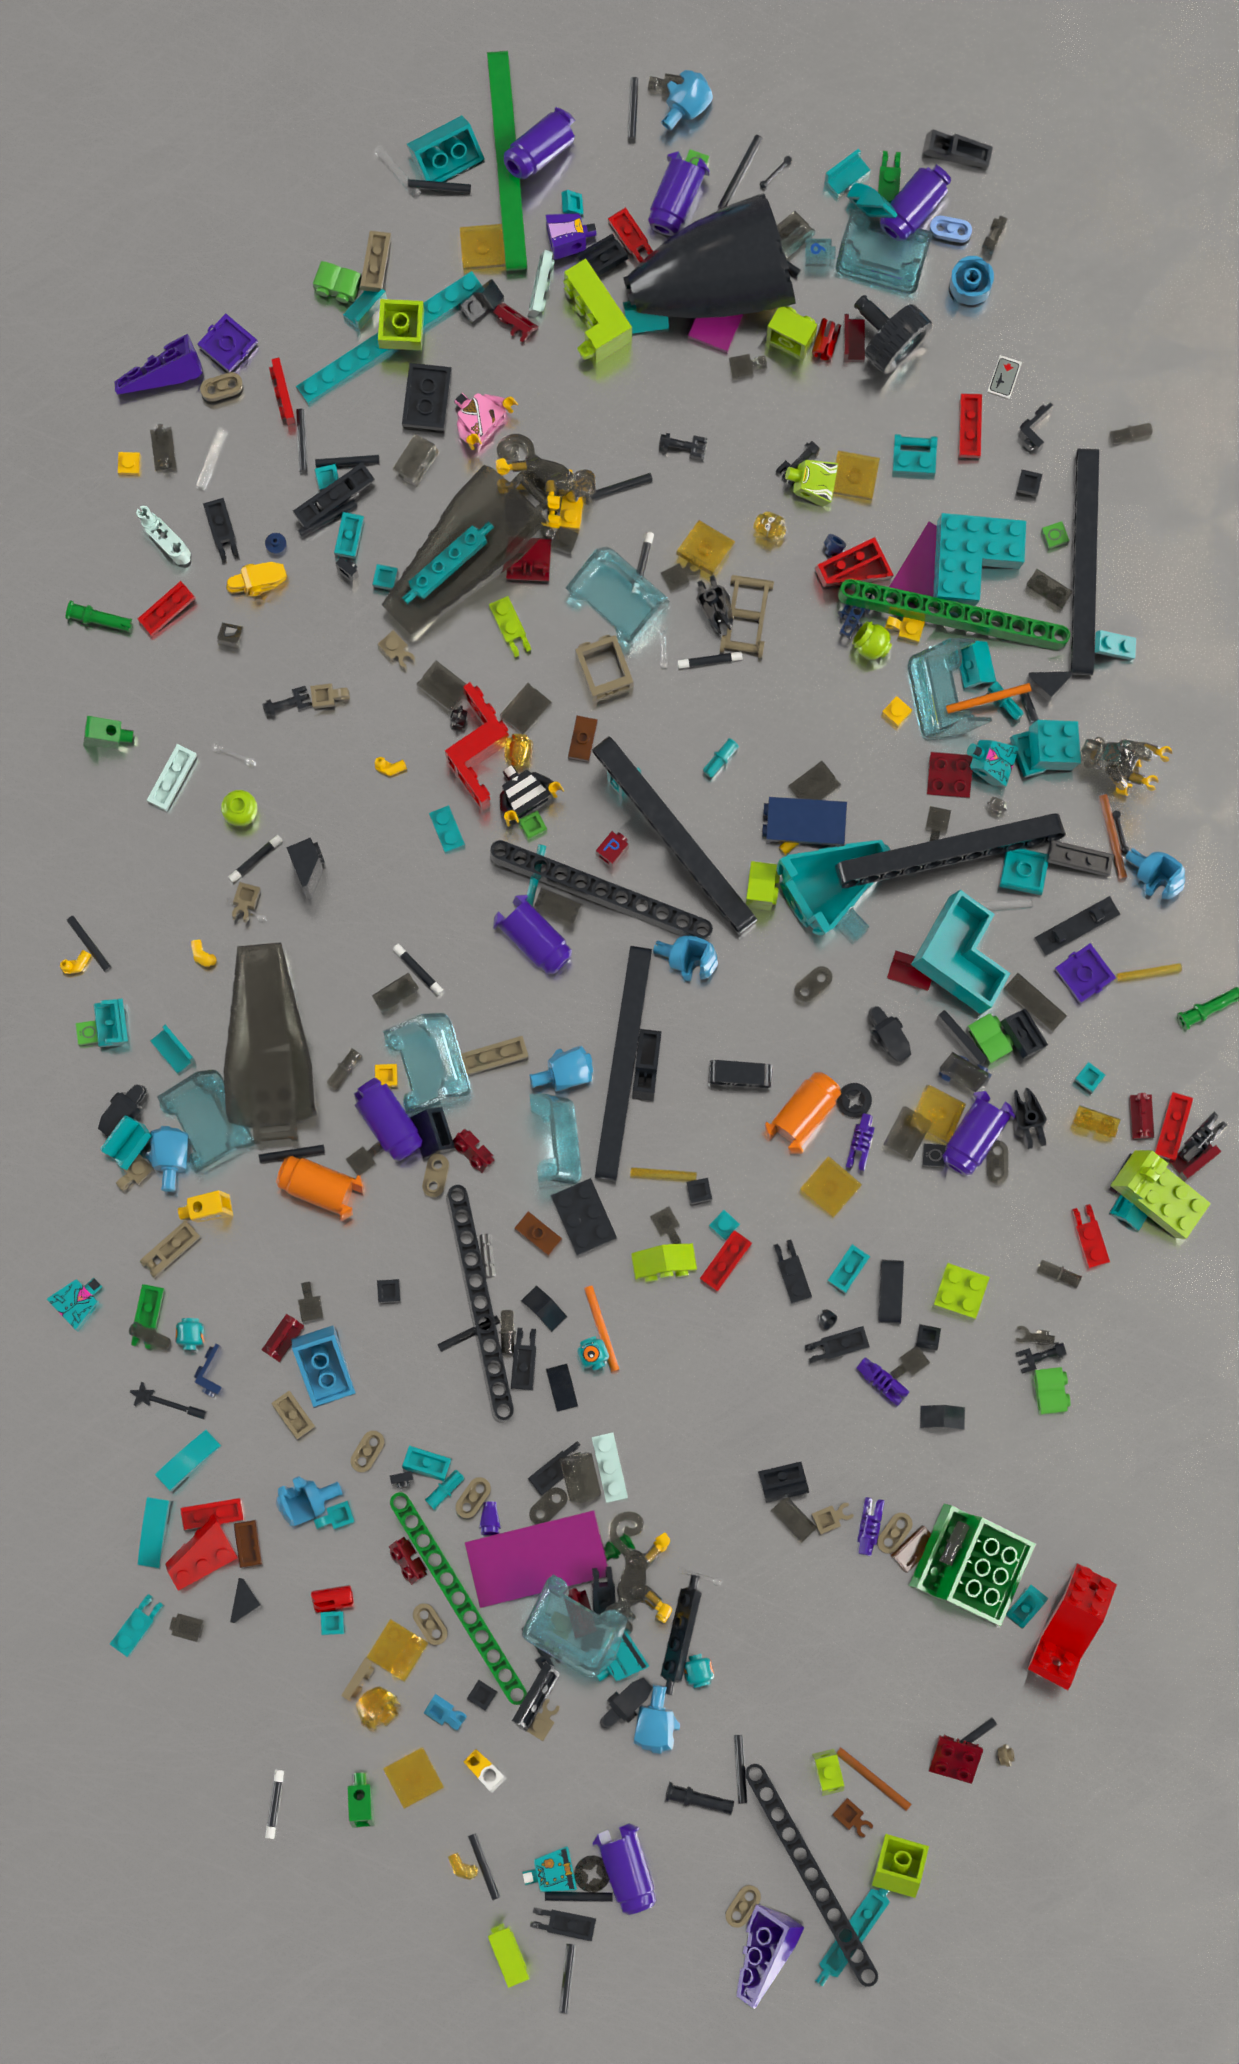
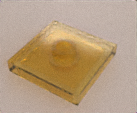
[460,224,506,270]
[833,451,880,501]
[676,520,735,576]
[910,1085,966,1144]
[800,1156,862,1218]
[383,1747,444,1809]

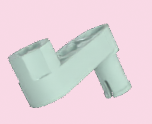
[136,506,191,565]

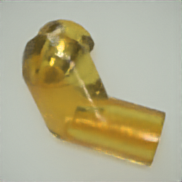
[448,1853,478,1880]

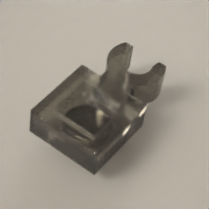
[661,559,701,593]

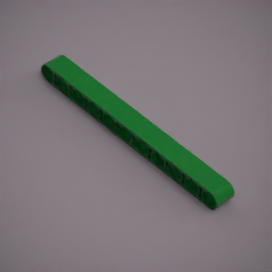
[487,51,527,271]
[838,579,1070,651]
[390,1492,527,1705]

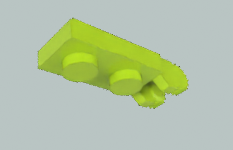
[489,596,532,657]

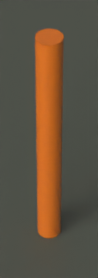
[946,683,1032,714]
[584,1285,620,1372]

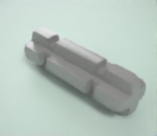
[479,1234,496,1277]

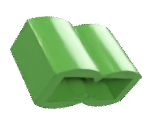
[313,261,362,303]
[966,1013,1014,1065]
[1033,1367,1071,1415]

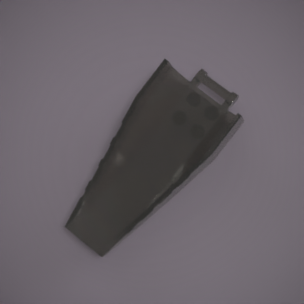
[381,465,551,635]
[223,942,317,1145]

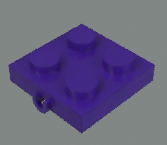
[197,313,258,373]
[1055,943,1116,1004]

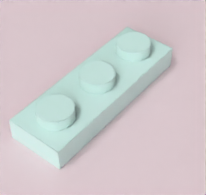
[527,250,554,317]
[147,744,197,812]
[592,1433,628,1503]

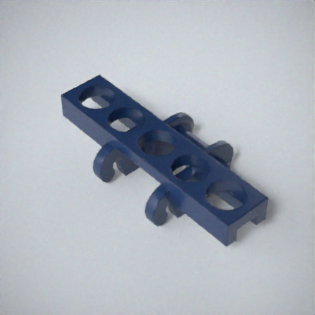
[838,594,873,639]

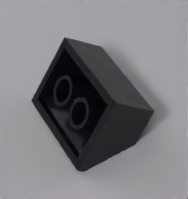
[286,837,325,900]

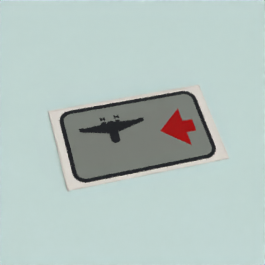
[987,355,1022,399]

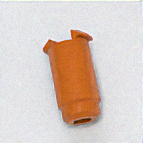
[765,1072,841,1154]
[276,1156,364,1221]

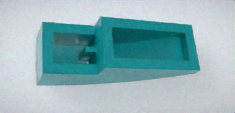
[846,183,897,218]
[155,1430,221,1492]
[137,1497,171,1568]

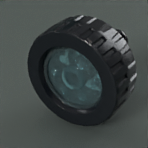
[854,295,933,374]

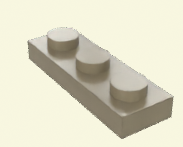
[360,231,391,292]
[459,1036,529,1076]

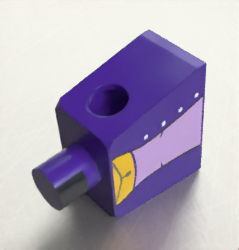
[545,213,597,260]

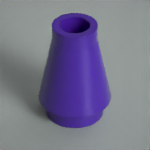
[479,1501,501,1535]

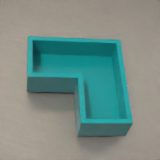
[933,513,1026,606]
[911,889,1011,1014]

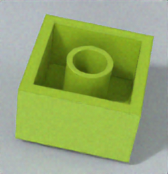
[378,299,424,350]
[766,306,818,360]
[932,1263,990,1321]
[872,1834,929,1898]

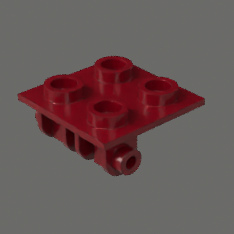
[506,537,552,582]
[927,752,973,798]
[928,1734,983,1784]

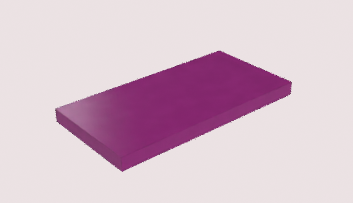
[465,1510,608,1608]

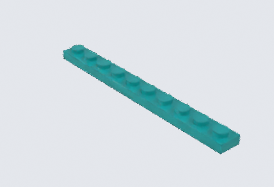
[296,271,482,405]

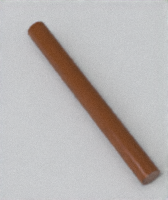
[1099,794,1127,880]
[836,1747,912,1811]

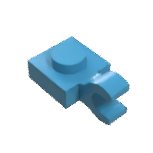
[424,1694,467,1730]

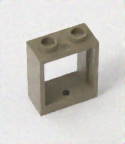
[575,635,634,702]

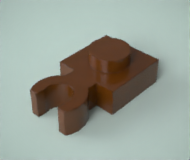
[832,1798,873,1838]

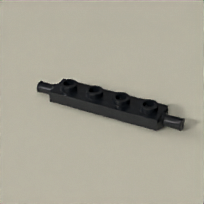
[661,1574,702,1696]

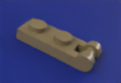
[140,1220,201,1278]

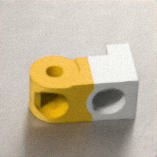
[463,1749,507,1793]

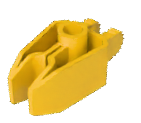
[226,562,287,597]

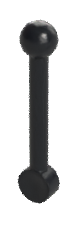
[759,156,792,189]
[1112,810,1130,854]

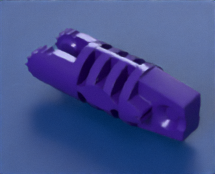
[846,1113,875,1171]
[856,1357,910,1406]
[857,1497,885,1556]

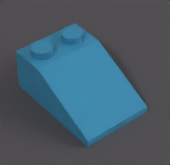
[291,1325,355,1407]

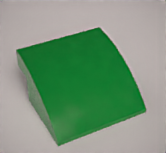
[909,1503,1036,1626]

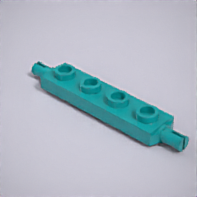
[402,521,494,604]
[815,1888,890,1986]

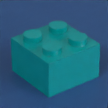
[1029,720,1081,770]

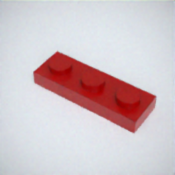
[269,357,296,425]
[959,393,982,458]
[1155,1092,1194,1162]

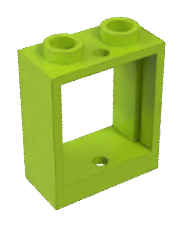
[488,1923,530,1988]

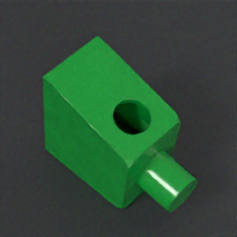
[83,716,134,749]
[347,1773,375,1828]

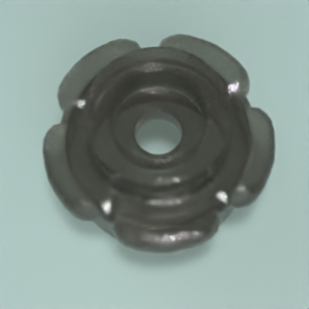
[987,797,1008,814]

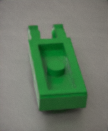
[878,151,901,203]
[131,1284,165,1349]

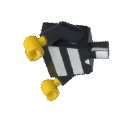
[499,765,564,827]

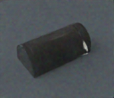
[771,1498,817,1543]

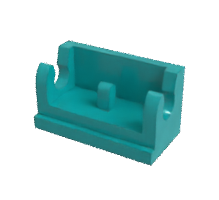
[93,998,128,1047]

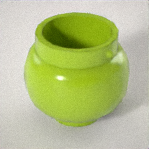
[852,621,892,660]
[221,790,257,826]

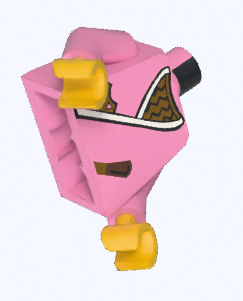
[454,393,518,450]

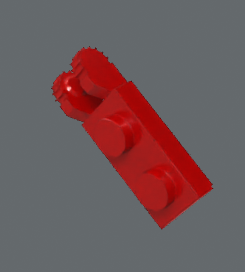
[608,207,653,265]
[1072,1204,1110,1269]

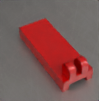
[137,581,196,636]
[700,1230,752,1291]
[180,1498,244,1531]

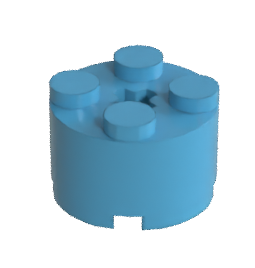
[949,256,994,305]

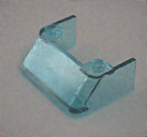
[908,638,992,738]

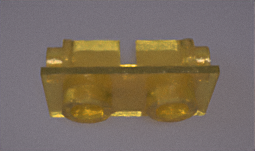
[1073,1105,1121,1138]

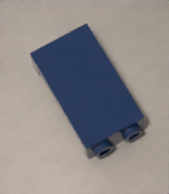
[762,797,847,847]

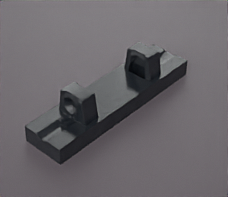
[293,462,375,530]
[1034,896,1121,957]

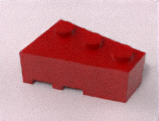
[815,537,894,587]
[165,1513,238,1591]

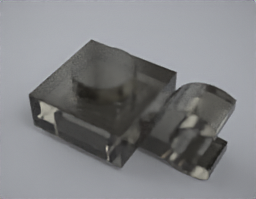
[648,73,684,97]
[729,354,767,380]
[539,525,579,555]
[925,806,951,841]
[346,1142,385,1176]
[650,1206,682,1244]
[298,1281,324,1322]
[1015,1326,1055,1347]
[890,1346,930,1379]

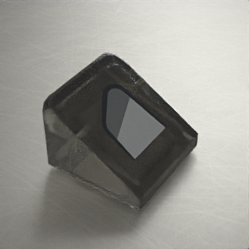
[217,622,244,648]

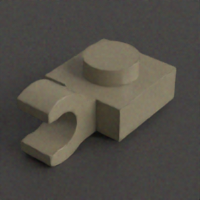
[310,683,350,709]
[116,1154,154,1191]

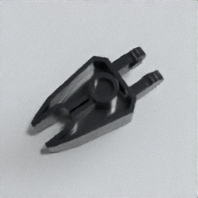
[696,575,733,634]
[868,1006,911,1063]
[98,1084,148,1137]
[1012,1088,1047,1149]
[599,1678,653,1730]

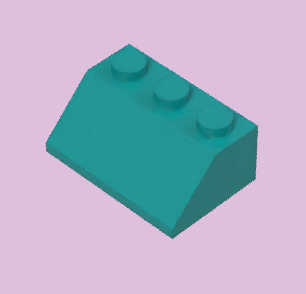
[407,115,485,182]

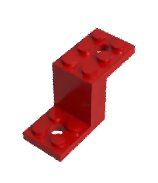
[445,682,509,812]
[1028,1563,1117,1690]

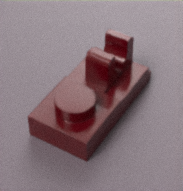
[494,303,539,342]

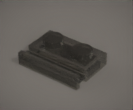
[777,211,816,259]
[416,660,466,712]
[500,683,552,736]
[788,761,841,800]
[883,1106,932,1160]

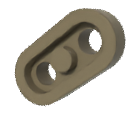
[200,372,243,402]
[422,1154,449,1198]
[350,1431,385,1473]
[456,1477,491,1518]
[877,1513,913,1554]
[413,1603,448,1645]
[725,1885,761,1928]

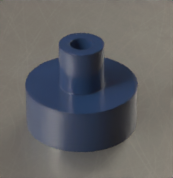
[265,533,287,556]
[824,534,846,557]

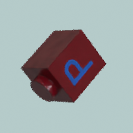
[596,831,629,868]

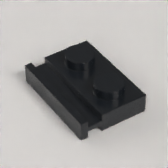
[576,233,629,277]
[1000,1008,1048,1059]
[758,1461,809,1503]

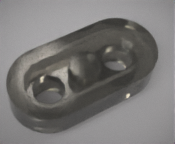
[982,215,1008,257]
[794,966,833,1003]
[986,1140,1009,1185]
[529,1487,568,1525]

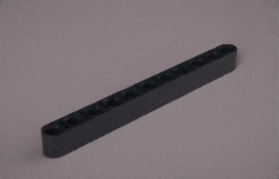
[1071,448,1099,675]
[592,736,757,934]
[835,813,1066,888]
[490,840,713,941]
[595,945,652,1182]
[446,1185,514,1422]
[745,1764,879,1987]

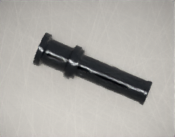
[665,1781,734,1815]

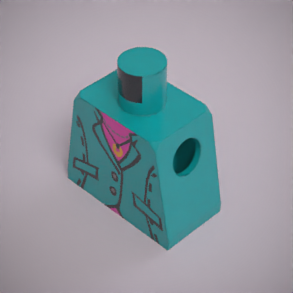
[967,740,1019,786]
[47,1277,102,1332]

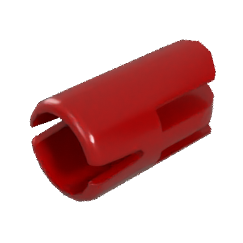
[812,318,842,360]
[311,1585,354,1613]

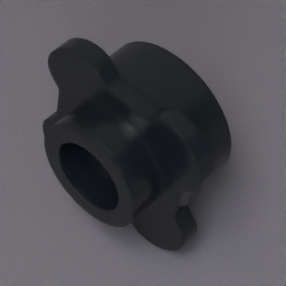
[450,705,467,728]

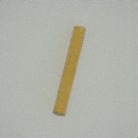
[1116,963,1182,982]
[630,1167,697,1181]

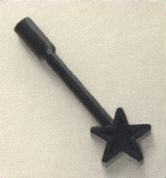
[130,1382,207,1420]

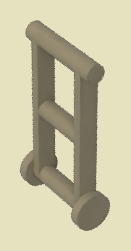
[720,575,774,658]

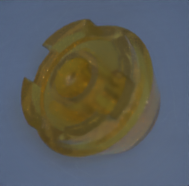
[356,1686,401,1732]

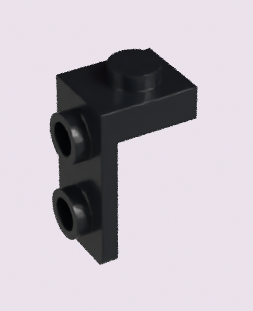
[1018,402,1054,454]

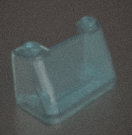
[835,210,933,294]
[565,547,670,644]
[383,1013,471,1114]
[157,1070,254,1174]
[529,1093,582,1189]
[522,1574,628,1677]

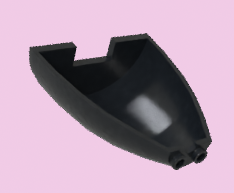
[623,193,796,318]

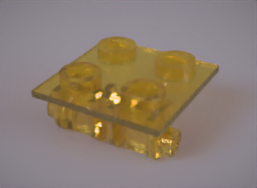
[367,1619,428,1681]

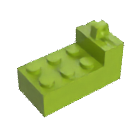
[563,259,632,363]
[1110,1150,1211,1239]

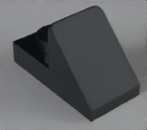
[458,279,504,322]

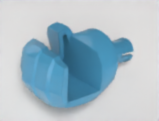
[661,70,713,131]
[1125,848,1185,900]
[653,936,718,981]
[529,1046,593,1091]
[146,1126,189,1192]
[276,1476,343,1526]
[634,1685,680,1754]

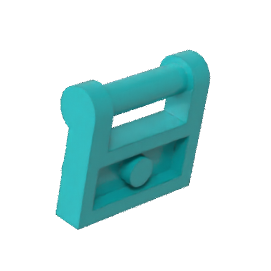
[892,434,938,476]

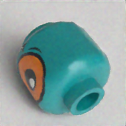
[175,1318,205,1350]
[577,1336,609,1371]
[684,1654,715,1688]

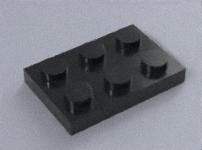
[402,363,452,431]
[551,1178,617,1256]

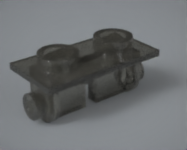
[150,424,176,471]
[1027,569,1073,609]
[372,972,419,1012]

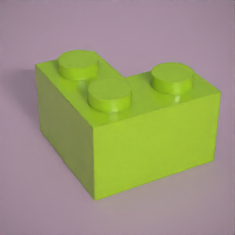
[746,861,780,911]
[631,1243,697,1282]

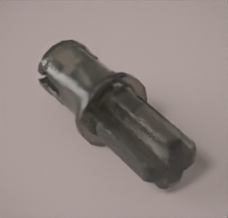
[1109,423,1153,445]
[327,1048,363,1089]
[1037,1260,1082,1289]
[499,1310,516,1354]
[129,1322,171,1349]
[939,1521,969,1566]

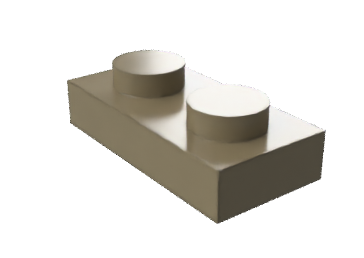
[271,1390,315,1440]
[341,1657,375,1701]

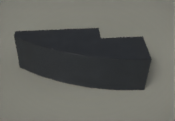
[922,129,993,167]
[632,1029,662,1101]

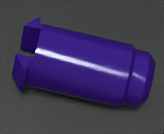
[504,107,576,179]
[648,151,710,236]
[880,164,951,241]
[493,895,572,974]
[354,1078,422,1161]
[942,1091,1015,1176]
[592,1823,656,1915]

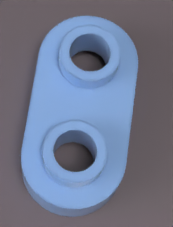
[930,215,972,243]

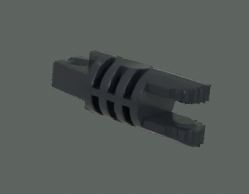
[1179,1111,1228,1162]

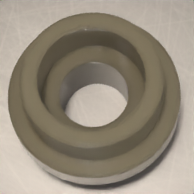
[998,1744,1015,1767]

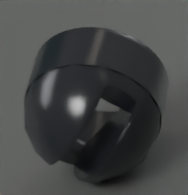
[818,1309,837,1329]

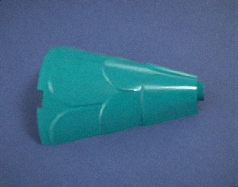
[777,840,890,935]

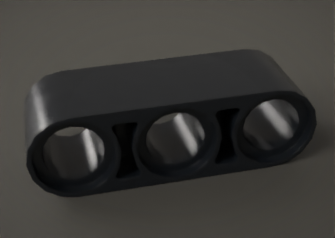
[708,1060,773,1088]
[878,1259,904,1324]

